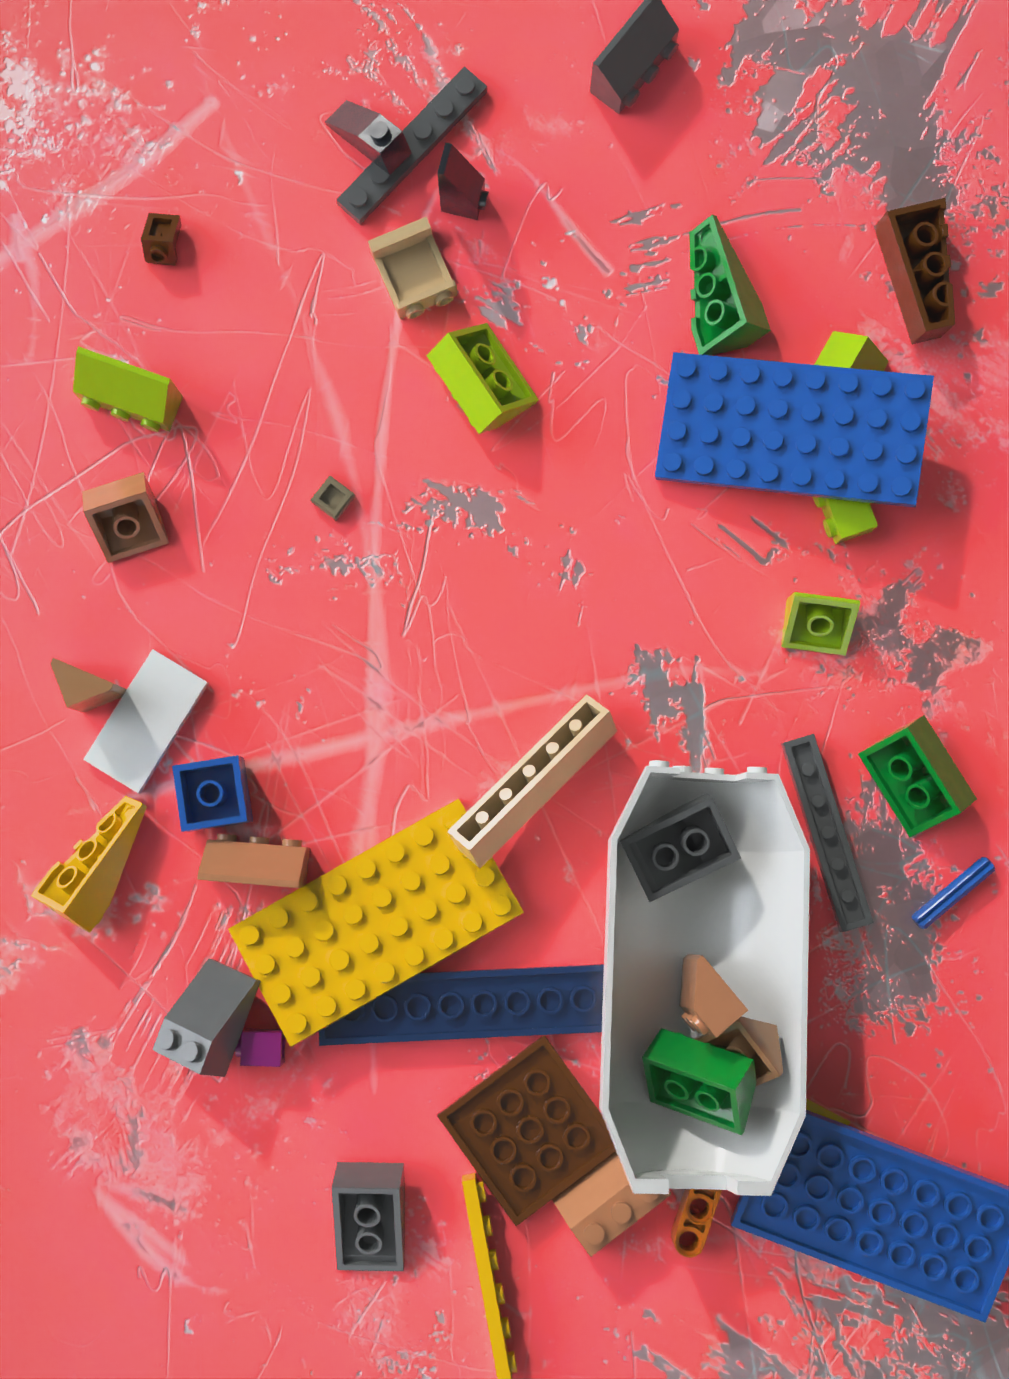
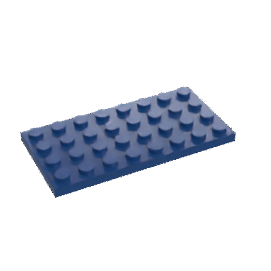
[655,352,934,508]
[730,1110,1009,1322]

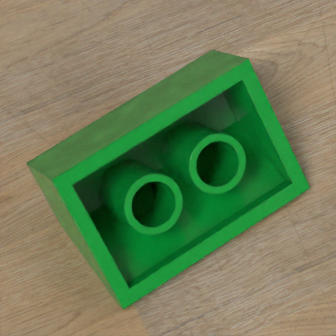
[858,715,977,837]
[642,1028,757,1135]

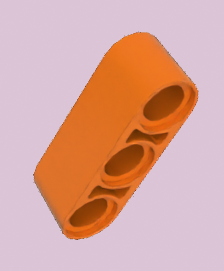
[671,1189,722,1258]

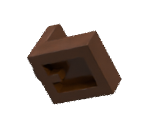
[141,213,182,266]

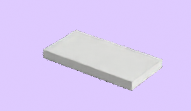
[83,649,209,794]

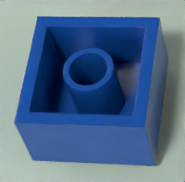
[172,755,253,832]

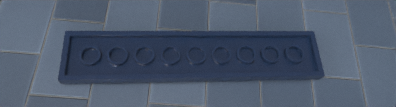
[319,964,604,1046]

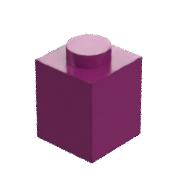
[235,1028,286,1067]

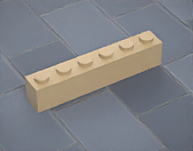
[447,694,617,868]

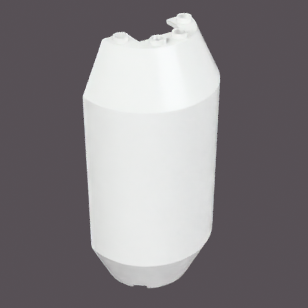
[599,760,810,1196]

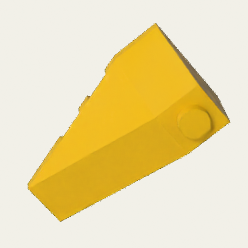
[31,796,147,933]

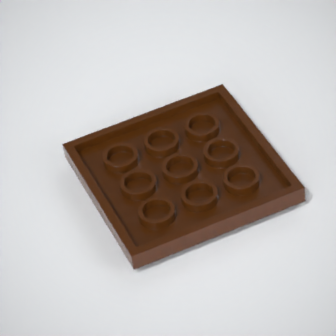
[437,1035,616,1226]

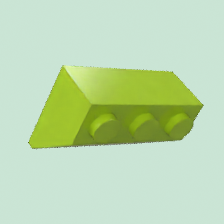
[426,323,539,434]
[73,346,183,432]

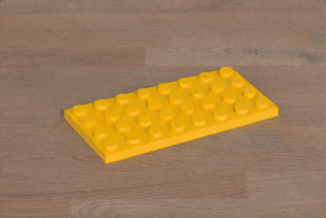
[228,798,524,1047]

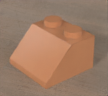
[82,472,169,563]

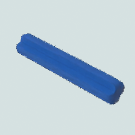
[912,857,995,929]

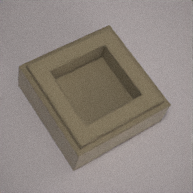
[310,475,356,521]

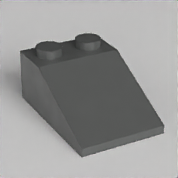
[620,794,741,902]
[152,958,261,1077]
[331,1162,405,1272]

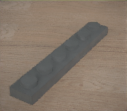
[336,66,487,225]
[781,734,874,932]

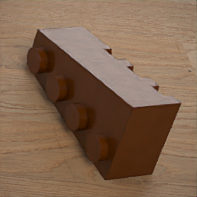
[874,198,955,345]

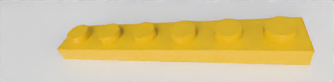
[462,1173,518,1379]

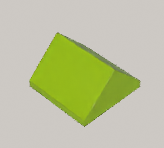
[814,331,889,371]
[781,592,860,656]

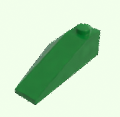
[689,214,771,356]

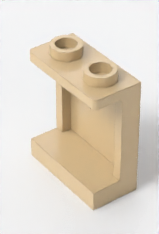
[368,217,457,319]

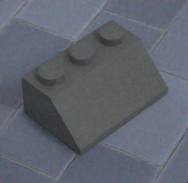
[590,0,679,114]

